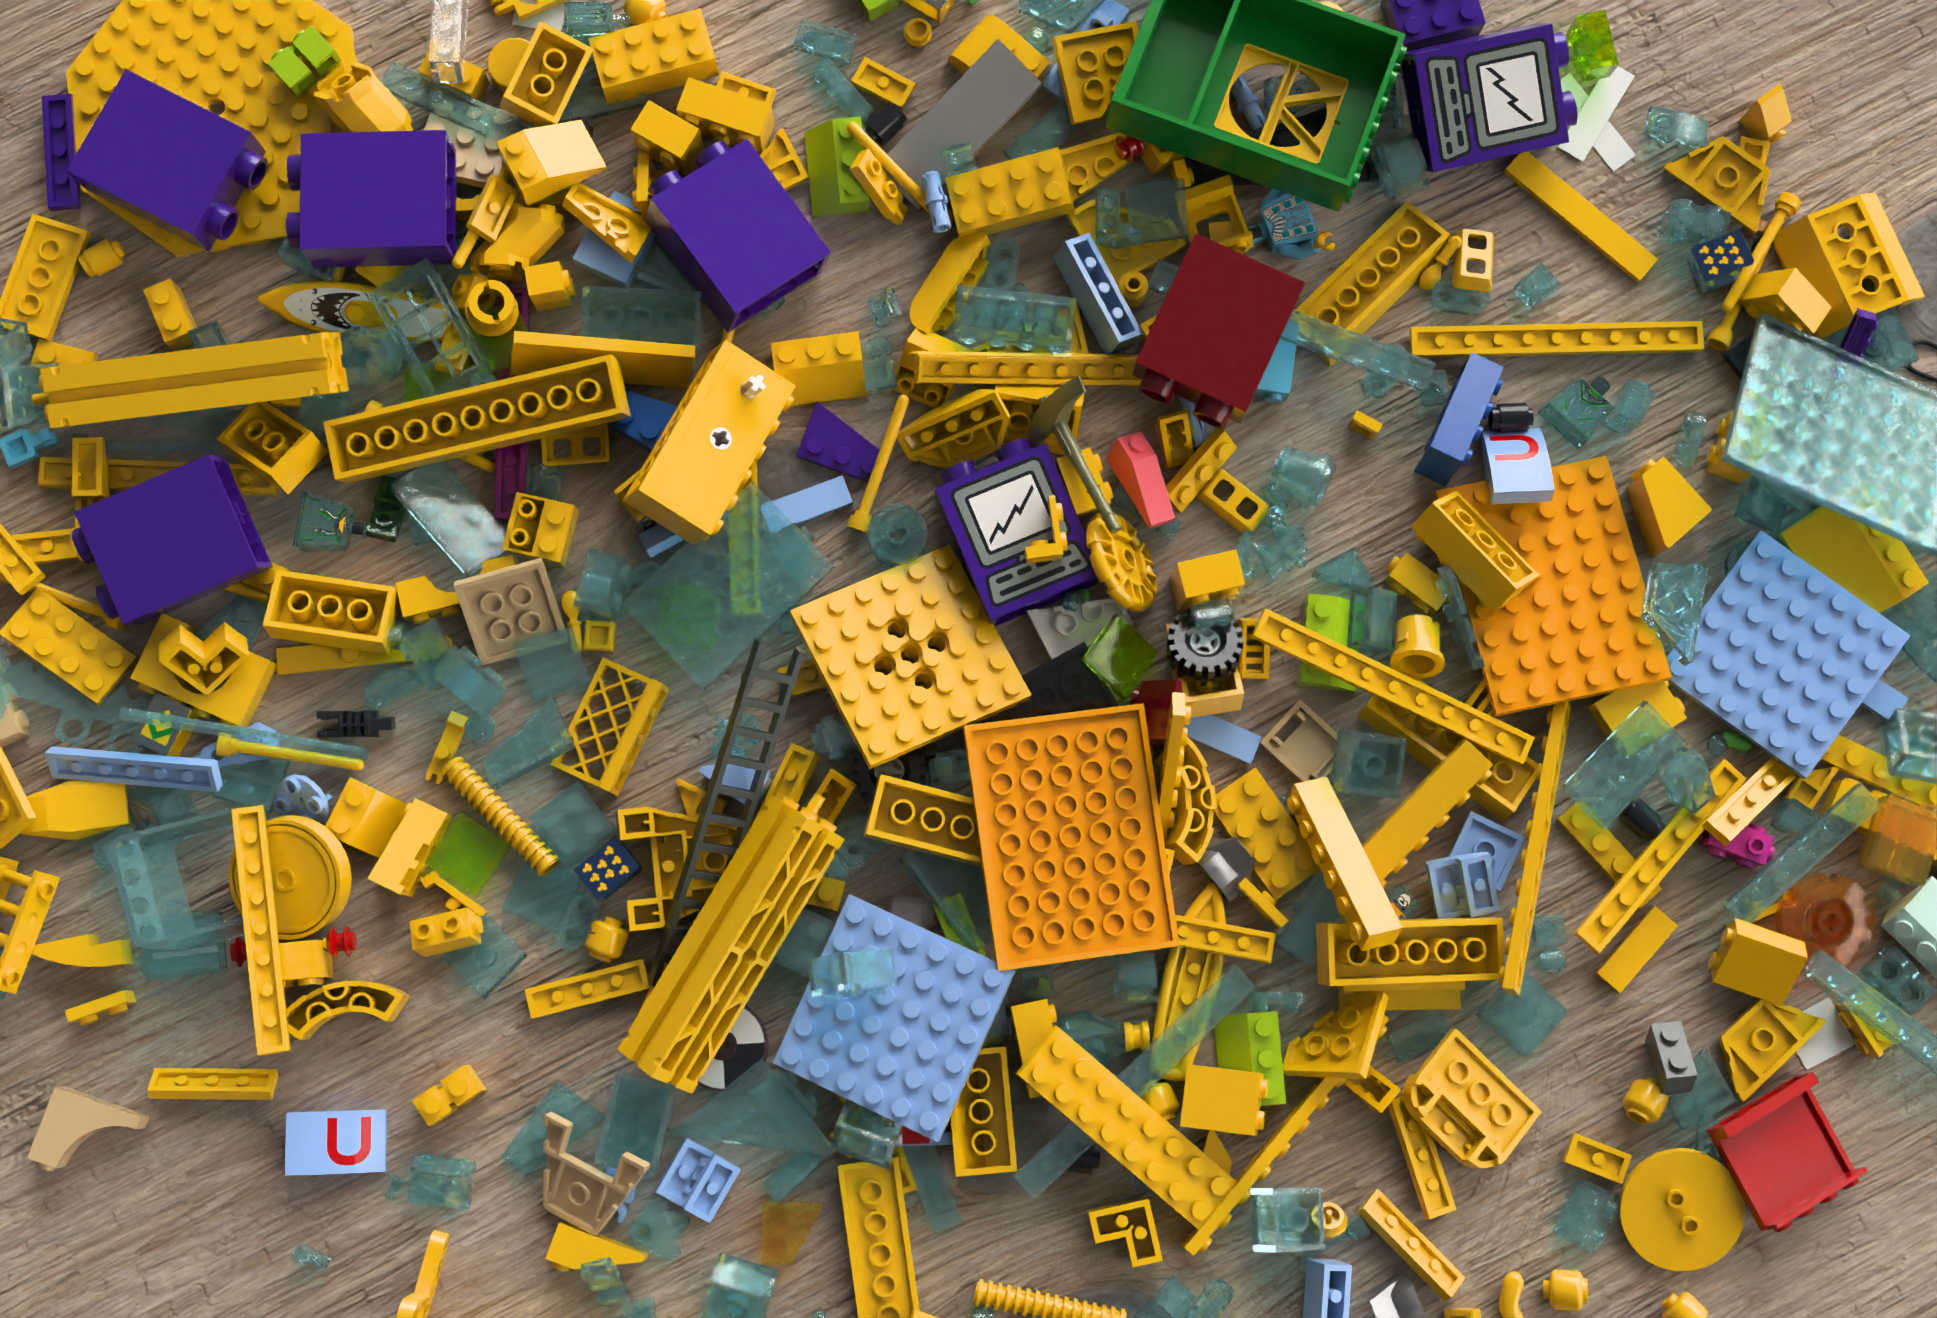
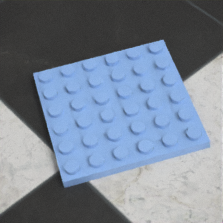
[1666,530,1911,779]
[773,894,1016,1142]

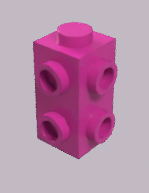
[1699,824,1775,870]

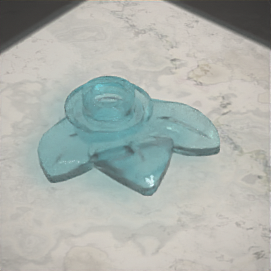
[833,809,886,867]
[629,1197,690,1258]

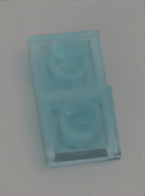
[1645,107,1709,149]

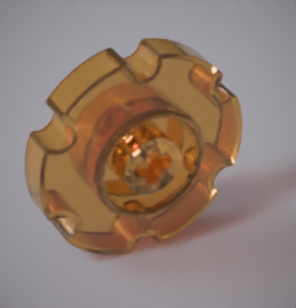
[1775,872,1874,969]

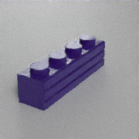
[1827,308,1878,385]

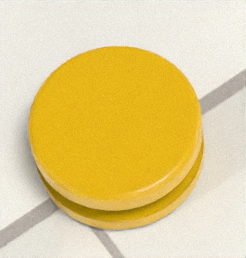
[487,38,529,93]

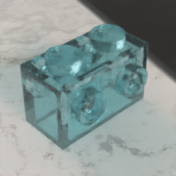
[1659,199,1731,246]
[811,715,859,763]
[1657,743,1716,815]

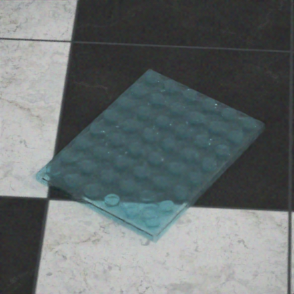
[1721,313,1937,557]

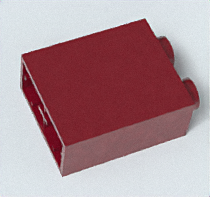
[1132,233,1306,429]

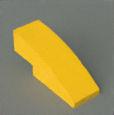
[31,934,133,967]

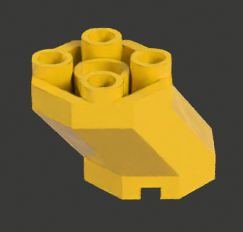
[314,63,413,132]
[469,203,565,281]

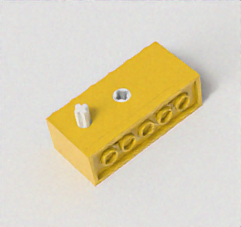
[622,339,795,545]

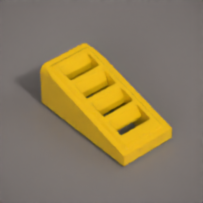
[1238,618,1270,679]

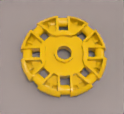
[1086,513,1157,612]

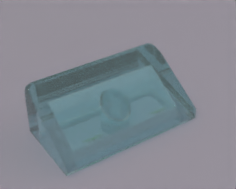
[1385,1011,1450,1063]
[764,1143,823,1202]

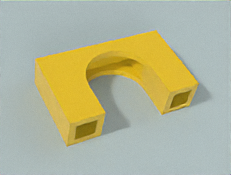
[130,613,277,731]

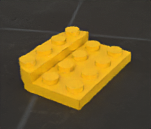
[1401,1028,1542,1169]

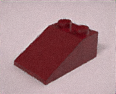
[1130,679,1183,750]

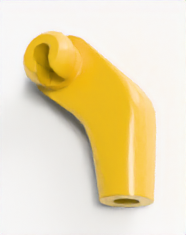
[1499,1271,1524,1318]

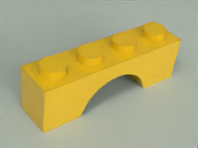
[395,554,518,624]

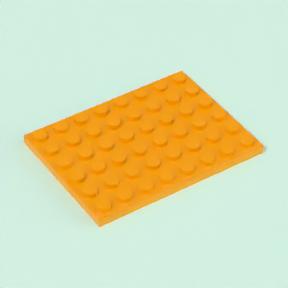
[1434,456,1672,717]
[963,703,1180,971]

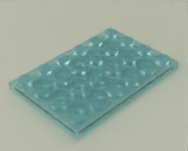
[622,481,835,691]

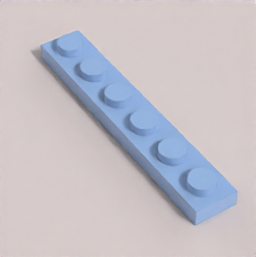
[45,746,223,792]

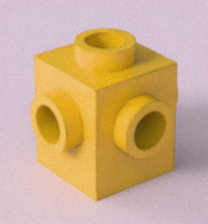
[449,272,496,317]

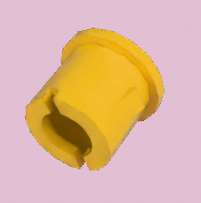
[465,280,519,337]
[1390,615,1445,679]

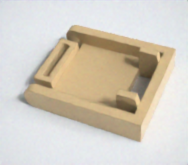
[1259,699,1352,782]

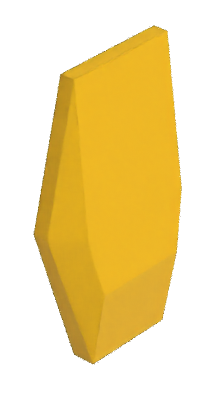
[21,781,130,841]

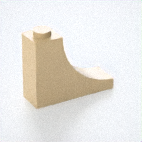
[27,1086,150,1172]

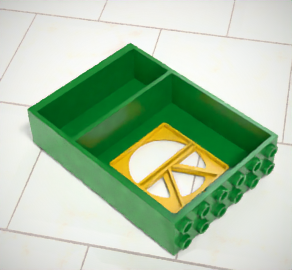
[1106,0,1407,212]

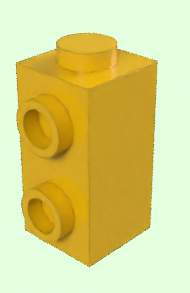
[1384,552,1454,616]
[410,907,483,957]

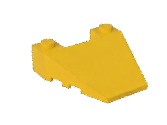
[615,807,737,933]

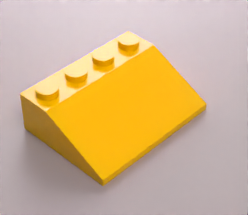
[1779,483,1929,613]

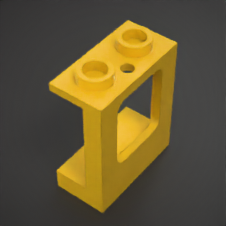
[1174,175,1253,254]

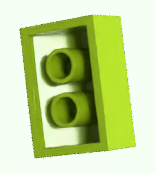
[804,116,870,217]
[1296,593,1363,693]
[1213,1011,1286,1106]

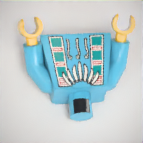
[1248,188,1335,260]

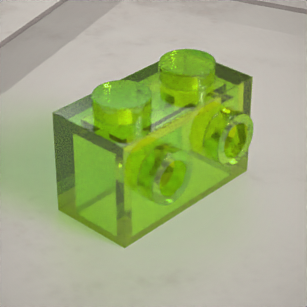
[1567,10,1619,82]

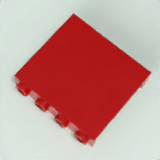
[1706,1072,1868,1233]

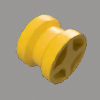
[1123,1021,1150,1052]

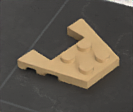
[543,1112,650,1236]

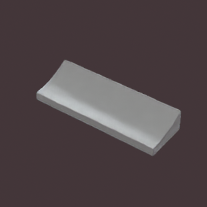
[882,39,1043,211]

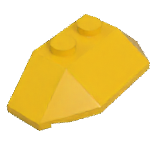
[897,389,1010,469]

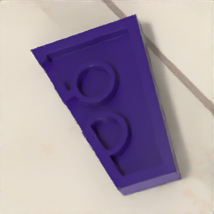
[796,402,890,487]

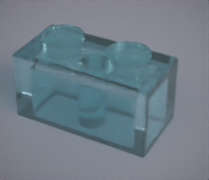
[1190,597,1233,631]

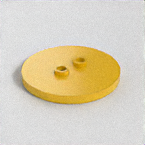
[1618,1148,1745,1271]

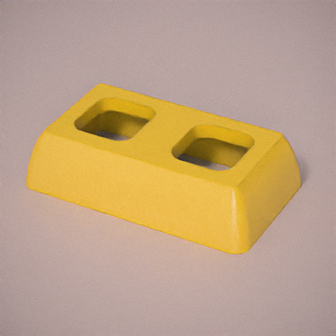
[1452,229,1494,293]
[541,424,610,467]
[1197,468,1270,537]

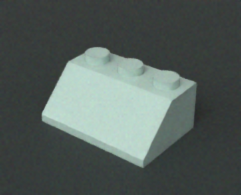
[1881,876,1937,979]

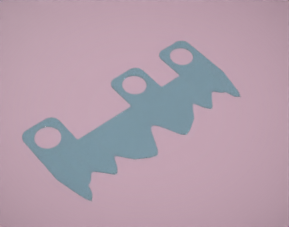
[0,645,153,753]

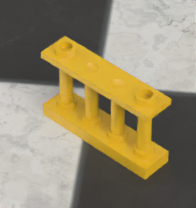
[0,856,61,994]

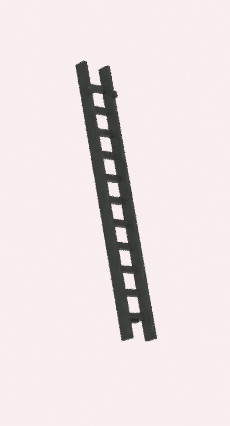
[648,638,805,987]

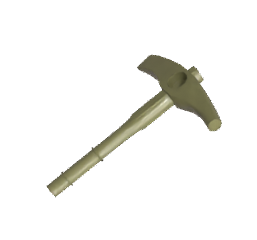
[1026,376,1121,534]

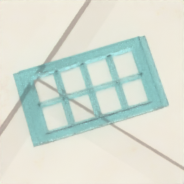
[369,258,493,397]

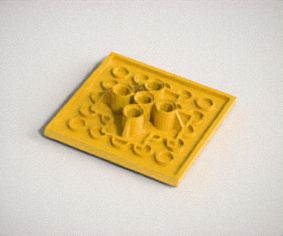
[789,544,1032,770]

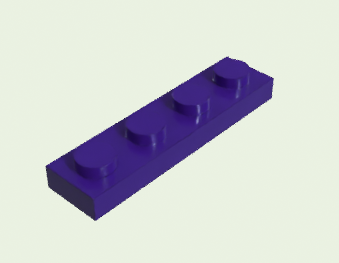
[42,93,81,211]

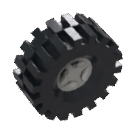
[1166,605,1244,686]
[852,748,927,804]

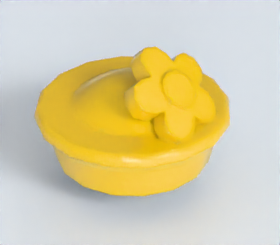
[1310,1202,1348,1238]

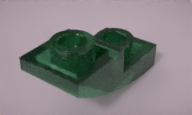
[365,475,412,543]

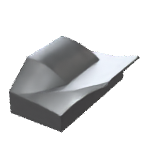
[1196,837,1256,902]
[1369,1274,1426,1318]

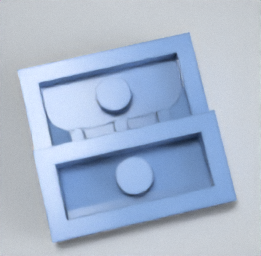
[1425,852,1500,918]
[654,1136,741,1223]

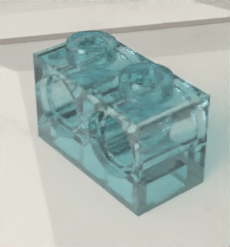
[1859,945,1937,1015]

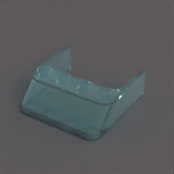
[109,808,245,952]

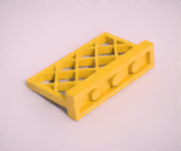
[550,657,670,797]

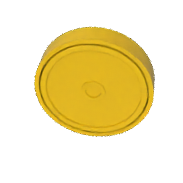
[228,815,352,940]

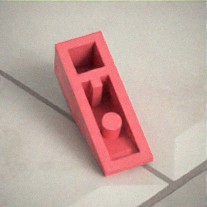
[1106,432,1175,529]

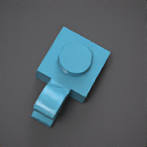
[0,428,59,469]

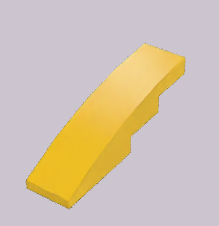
[72,437,110,562]

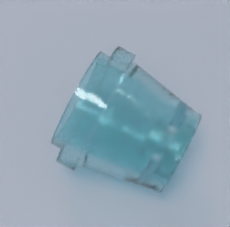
[1269,445,1337,510]

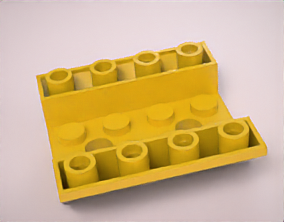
[1772,193,1925,341]

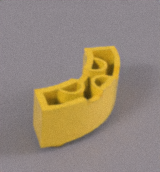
[1155,737,1216,865]
[286,981,411,1040]

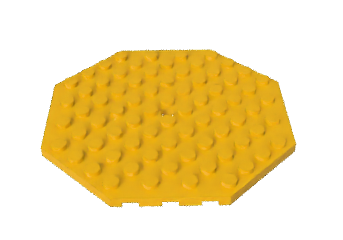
[66,0,358,258]

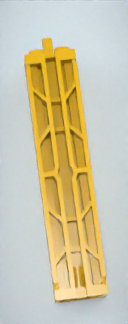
[32,332,349,429]
[617,793,845,1094]

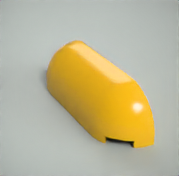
[909,232,990,334]

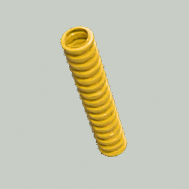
[442,756,559,877]
[973,1279,1127,1318]

